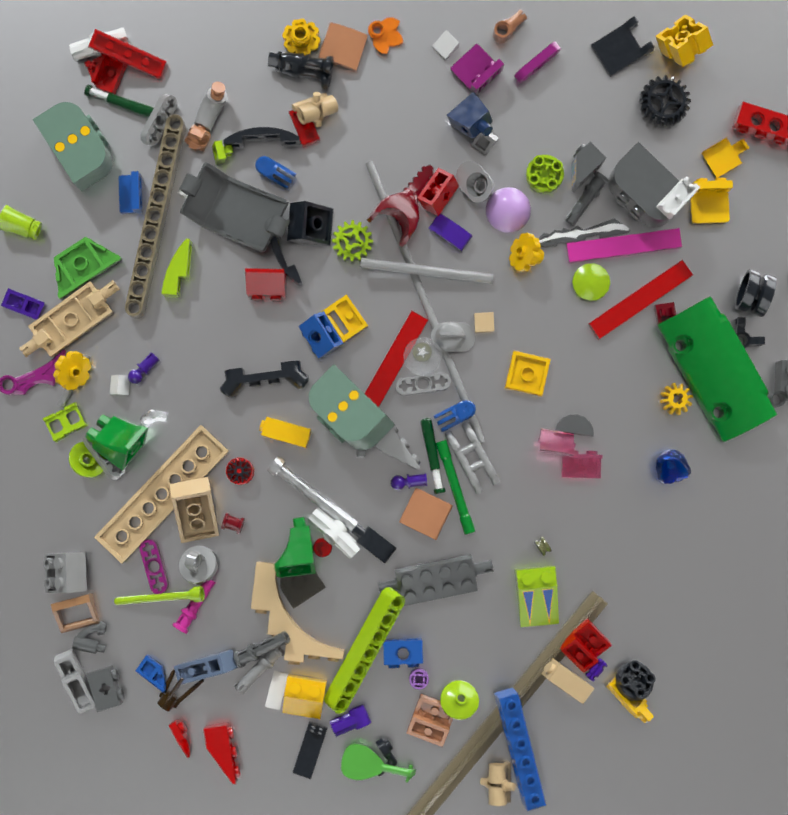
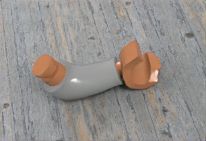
[185,82,228,151]

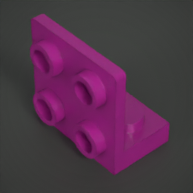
[450,44,504,95]

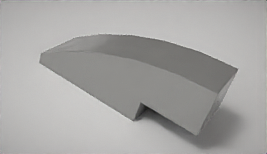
[53,649,95,714]

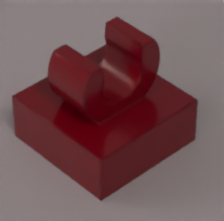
[654,302,676,324]

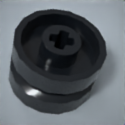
[735,269,777,317]

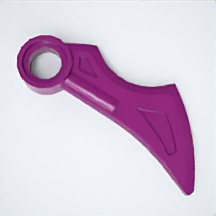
[0,349,66,395]

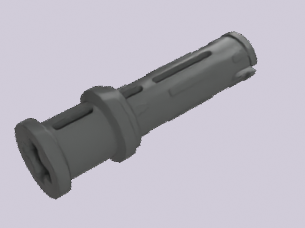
[564,171,609,226]
[233,631,290,668]

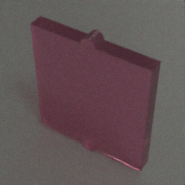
[538,429,576,457]

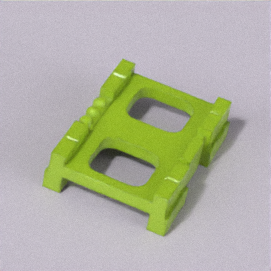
[43,402,88,442]

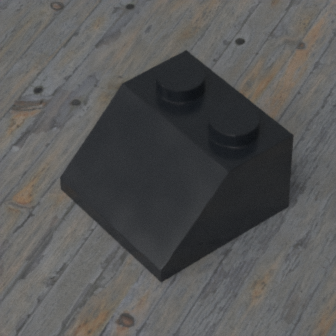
[287,201,333,246]

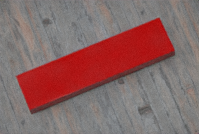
[88,29,167,79]

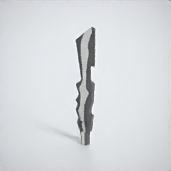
[538,218,630,247]

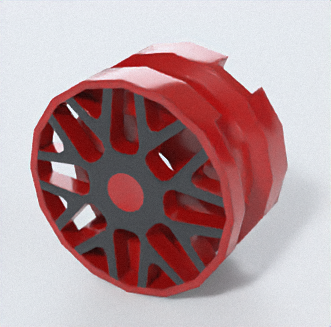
[226,458,254,485]

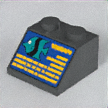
[571,141,606,192]

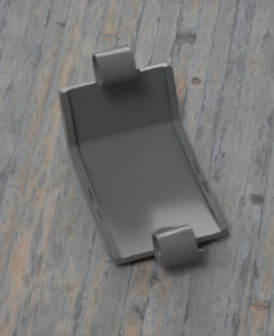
[179,162,290,252]

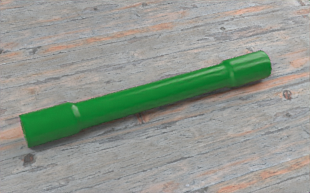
[436,440,475,535]

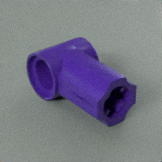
[330,704,372,737]

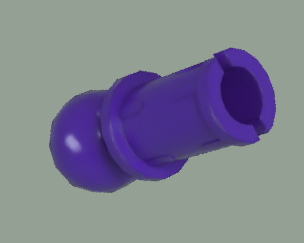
[128,352,160,384]
[390,474,427,490]

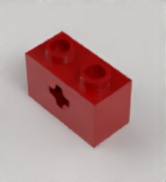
[417,168,459,216]

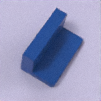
[119,171,143,214]

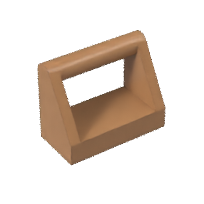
[51,593,99,633]

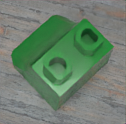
[86,414,148,471]
[274,517,316,578]

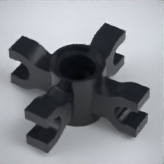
[735,317,765,348]

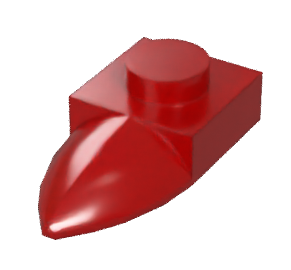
[168,719,190,758]

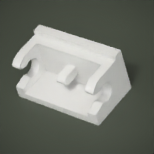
[656,177,700,220]

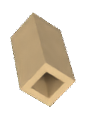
[542,658,594,704]

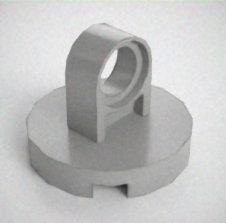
[179,546,218,585]

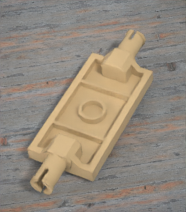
[19,280,120,357]

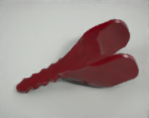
[366,165,434,247]

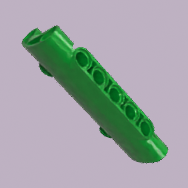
[657,296,777,442]

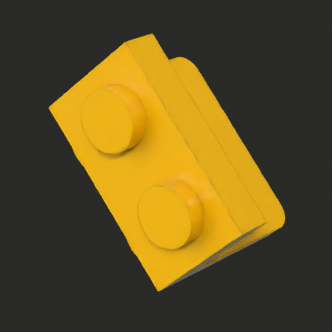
[690,178,733,224]

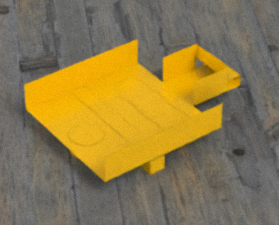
[702,137,749,178]

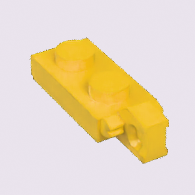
[606,676,654,723]

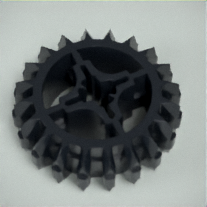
[639,75,691,127]

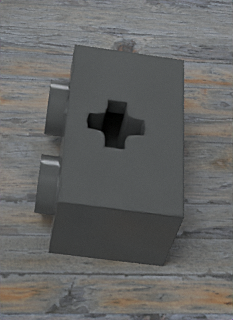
[86,665,124,712]

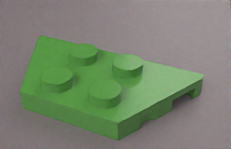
[54,237,122,299]

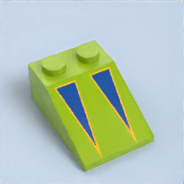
[514,566,559,627]

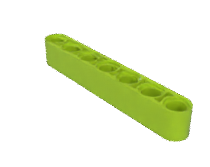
[324,587,405,714]

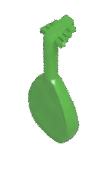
[341,743,416,783]

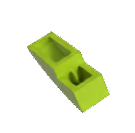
[161,239,192,298]

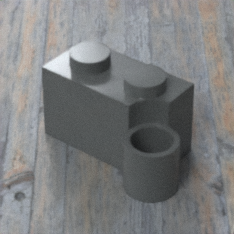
[768,360,788,408]

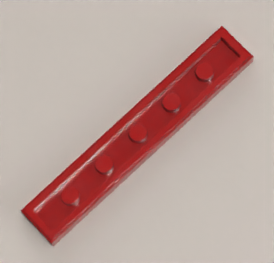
[588,260,693,339]
[365,311,428,408]

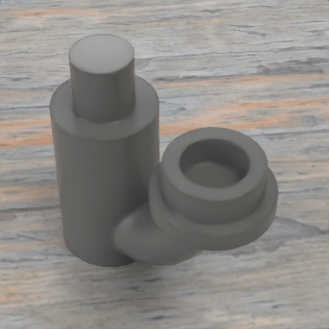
[72,621,107,654]

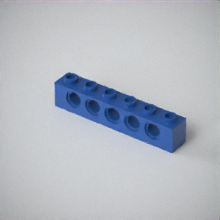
[494,687,546,811]

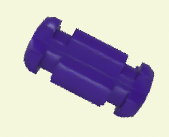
[586,659,607,681]

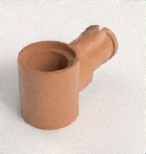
[493,9,527,43]

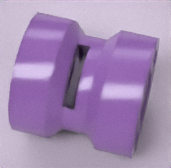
[409,668,429,690]

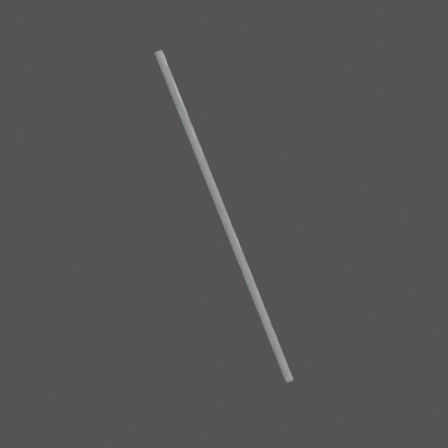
[366,161,485,443]

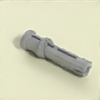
[234,647,285,695]

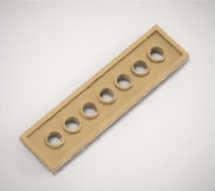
[94,425,229,564]

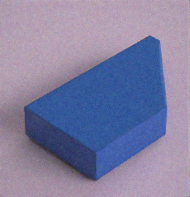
[135,655,166,692]

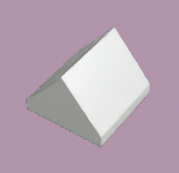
[110,375,130,396]

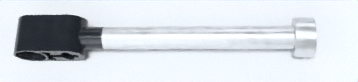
[267,456,397,563]

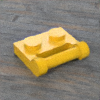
[321,294,368,343]

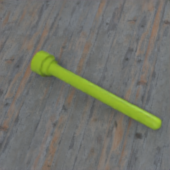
[114,586,205,605]

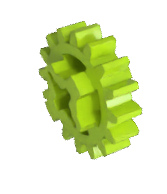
[332,220,373,263]

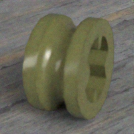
[534,536,552,556]

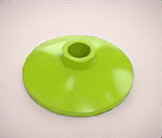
[68,441,106,478]
[440,681,479,720]

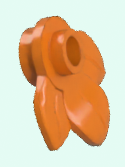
[368,17,403,54]

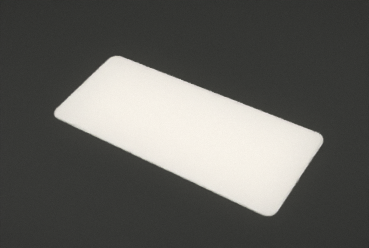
[265,671,289,710]

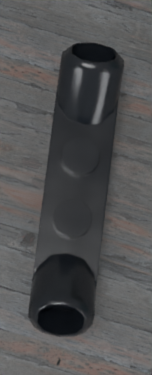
[220,361,309,399]

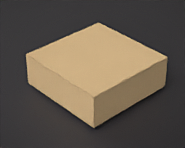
[474,312,494,333]

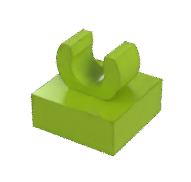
[212,140,233,165]

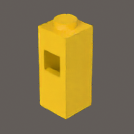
[259,417,312,448]

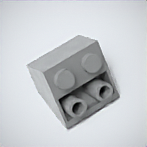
[43,552,87,593]

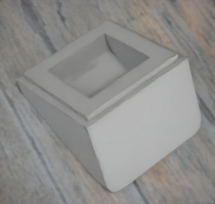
[471,133,499,156]

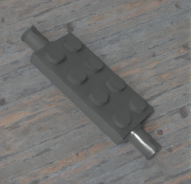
[378,554,494,606]

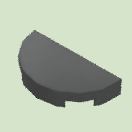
[555,414,594,437]

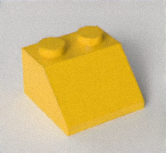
[282,674,327,719]

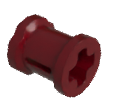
[221,512,245,535]

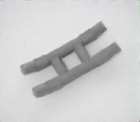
[445,422,500,494]

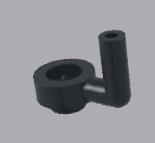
[375,738,397,777]

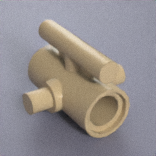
[292,92,338,127]
[480,762,516,806]

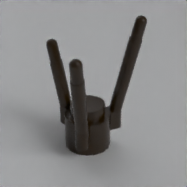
[157,669,204,712]

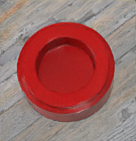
[313,538,332,557]

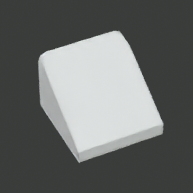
[432,30,459,60]

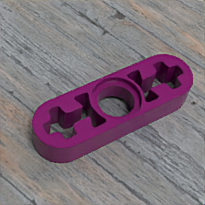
[514,41,561,84]
[139,539,169,594]

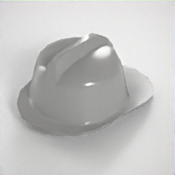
[456,161,494,203]
[431,322,476,352]

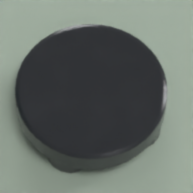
[616,660,656,701]

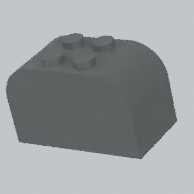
[608,142,694,227]

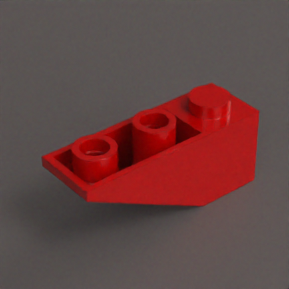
[203,722,240,784]

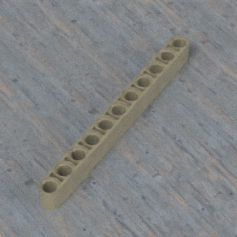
[125,114,186,319]

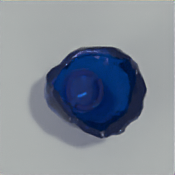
[656,449,691,484]

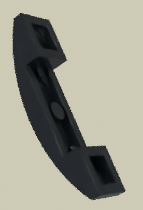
[223,127,301,148]
[270,236,303,286]

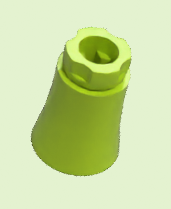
[0,205,42,240]

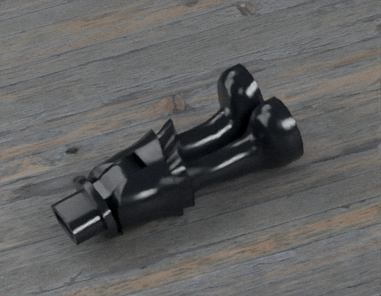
[268,51,334,91]

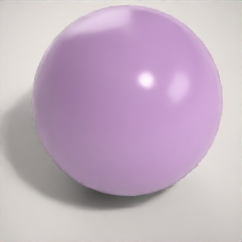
[486,187,531,233]

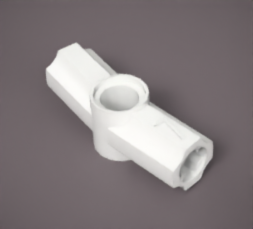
[69,27,129,61]
[307,507,362,559]

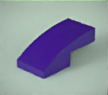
[429,213,472,251]
[1,288,45,320]

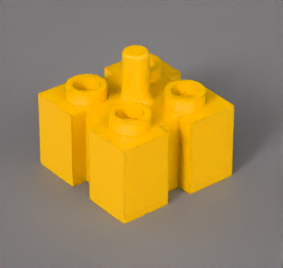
[655,14,713,67]

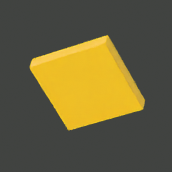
[505,351,551,397]

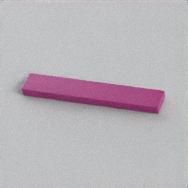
[566,228,682,263]

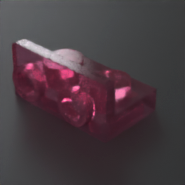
[561,450,603,478]

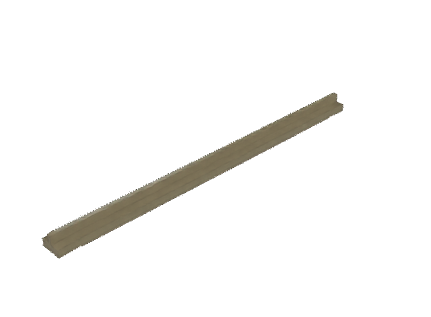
[407,591,608,815]

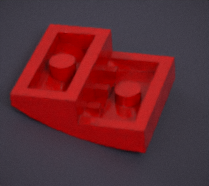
[560,618,612,673]

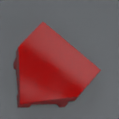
[84,54,127,94]

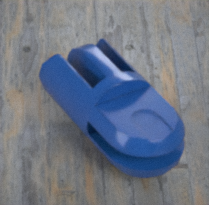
[255,156,296,190]
[433,400,476,432]

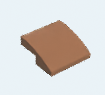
[318,22,368,71]
[399,488,453,540]
[406,694,453,747]

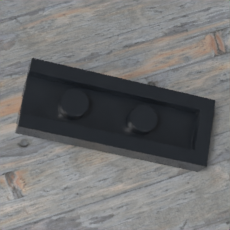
[293,721,328,779]

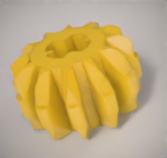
[659,383,693,416]

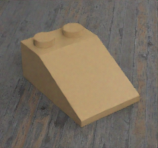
[169,477,219,543]

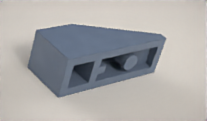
[174,649,238,684]

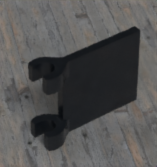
[591,16,655,77]

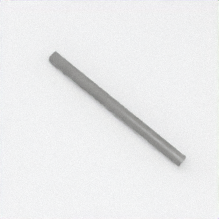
[360,258,493,284]

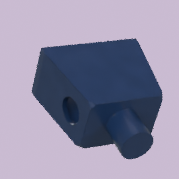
[447,92,493,138]

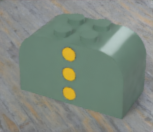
[32,102,113,191]
[309,364,395,450]

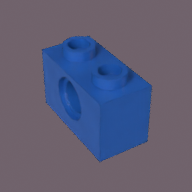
[298,311,344,359]
[383,638,423,668]

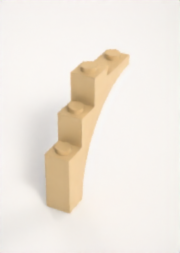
[251,561,345,665]

